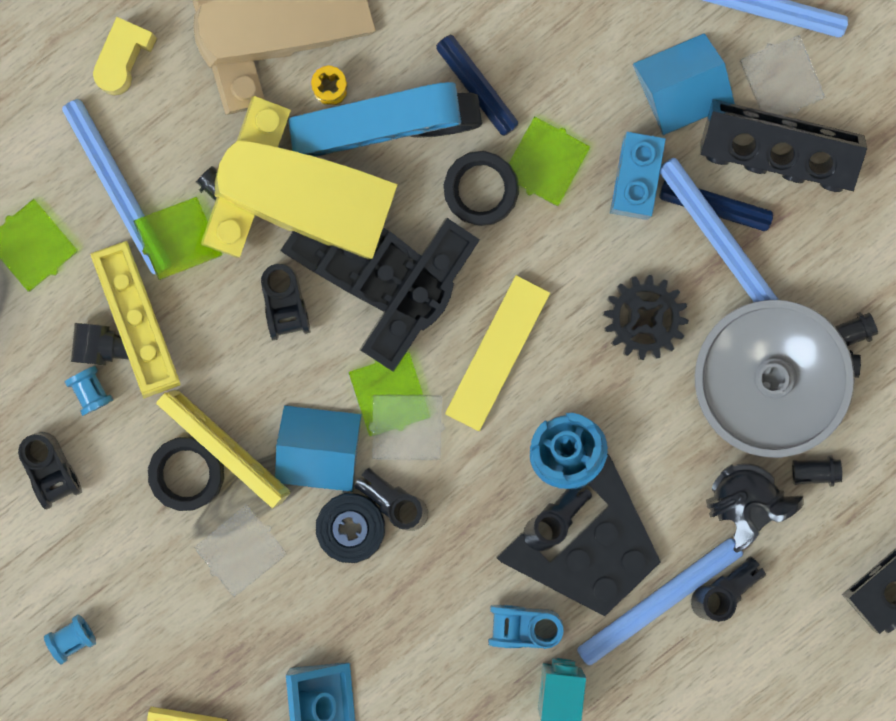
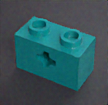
[538,658,586,721]

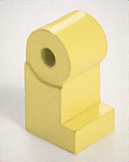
[93,17,157,96]

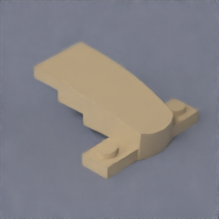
[192,0,376,115]

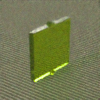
[509,116,590,207]
[133,197,222,280]
[0,199,78,292]
[349,352,430,437]

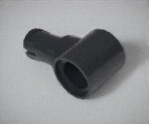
[71,323,129,365]
[354,468,428,531]
[523,487,592,551]
[691,557,766,622]

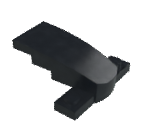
[280,218,480,372]

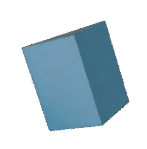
[633,33,735,135]
[275,405,362,492]
[286,663,355,721]

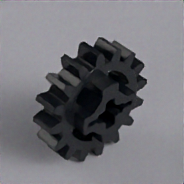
[602,275,689,360]

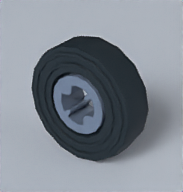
[316,493,385,563]

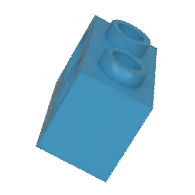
[610,132,666,220]

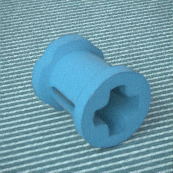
[64,366,113,416]
[44,614,96,665]

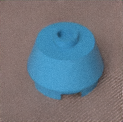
[530,413,608,489]

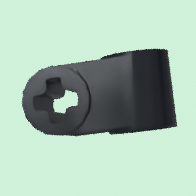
[261,264,311,341]
[18,432,82,510]

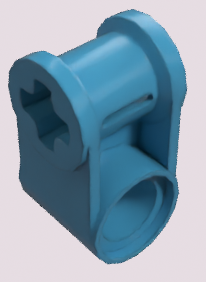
[488,605,564,649]

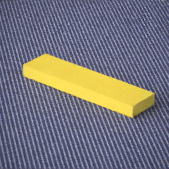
[90,241,181,399]
[445,275,550,431]
[156,390,290,509]

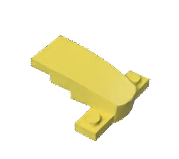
[201,96,398,259]

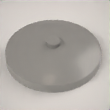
[695,300,855,458]

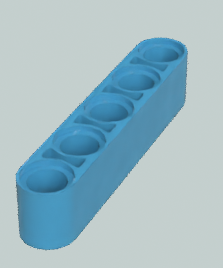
[288,82,461,157]

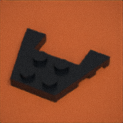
[496,453,661,616]

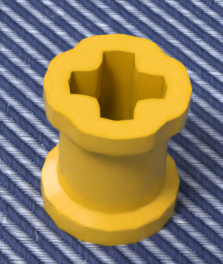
[311,65,348,105]

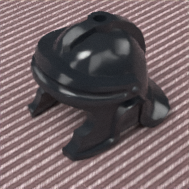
[706,463,804,553]

